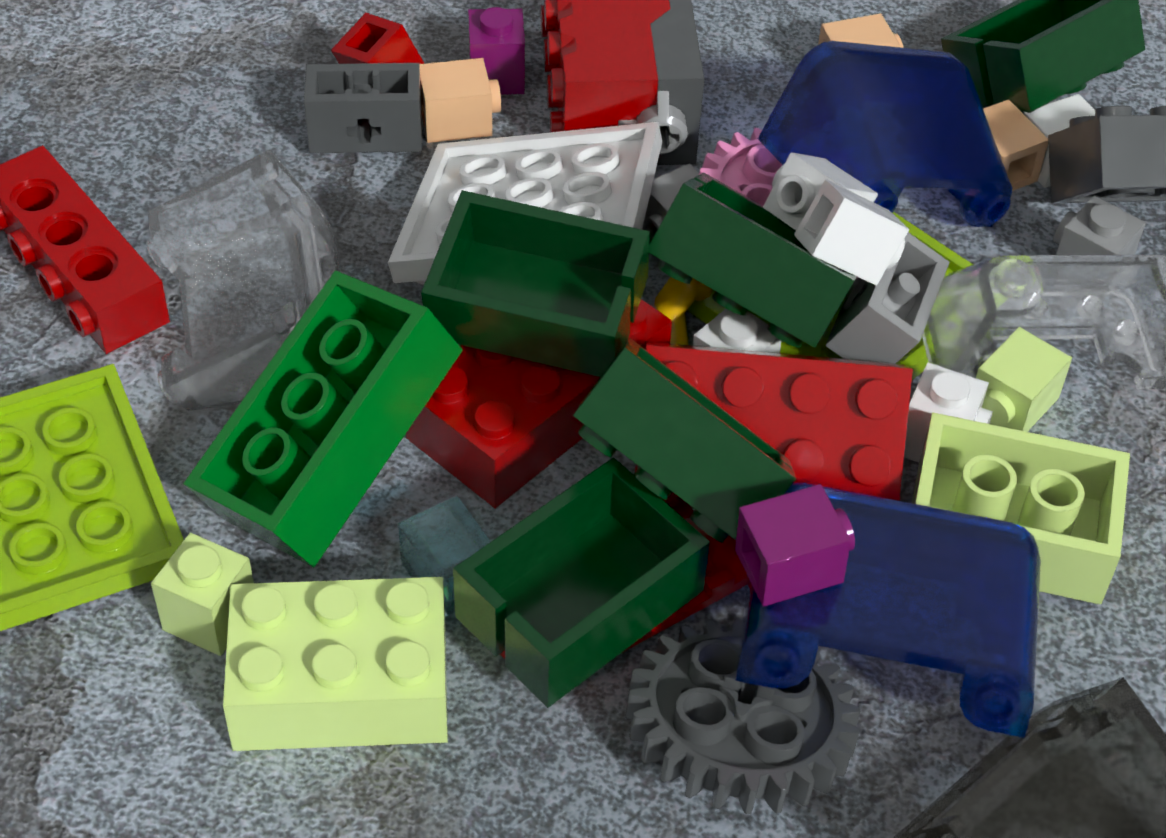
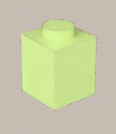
[976,327,1072,432]
[151,532,254,656]

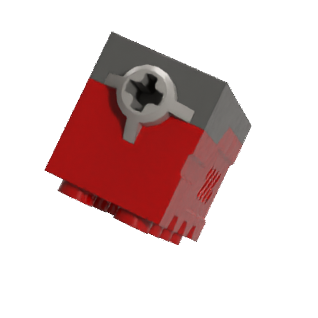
[540,0,704,165]

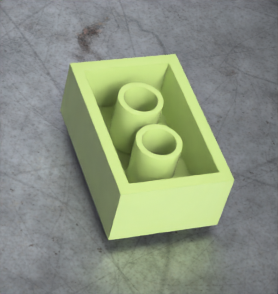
[901,412,1130,605]
[223,577,448,751]

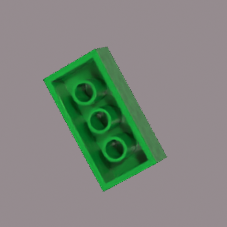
[183,270,463,568]

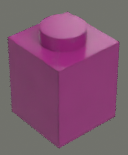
[468,7,525,95]
[735,484,855,607]

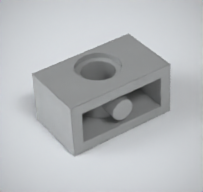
[825,232,950,364]

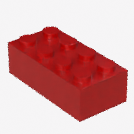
[406,299,672,509]
[635,342,913,501]

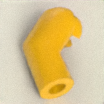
[654,277,713,345]

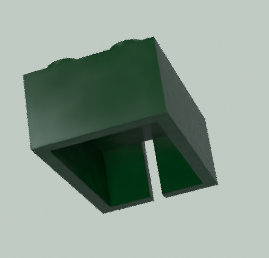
[941,0,1146,114]
[649,173,857,348]
[421,190,650,377]
[573,338,796,543]
[453,457,710,708]

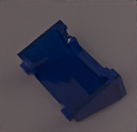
[757,41,1013,227]
[735,483,1041,738]

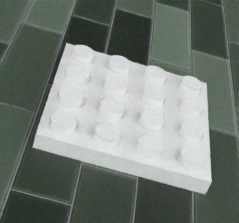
[388,122,662,285]

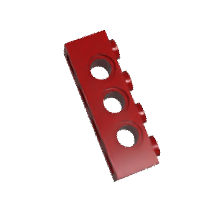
[0,145,170,354]

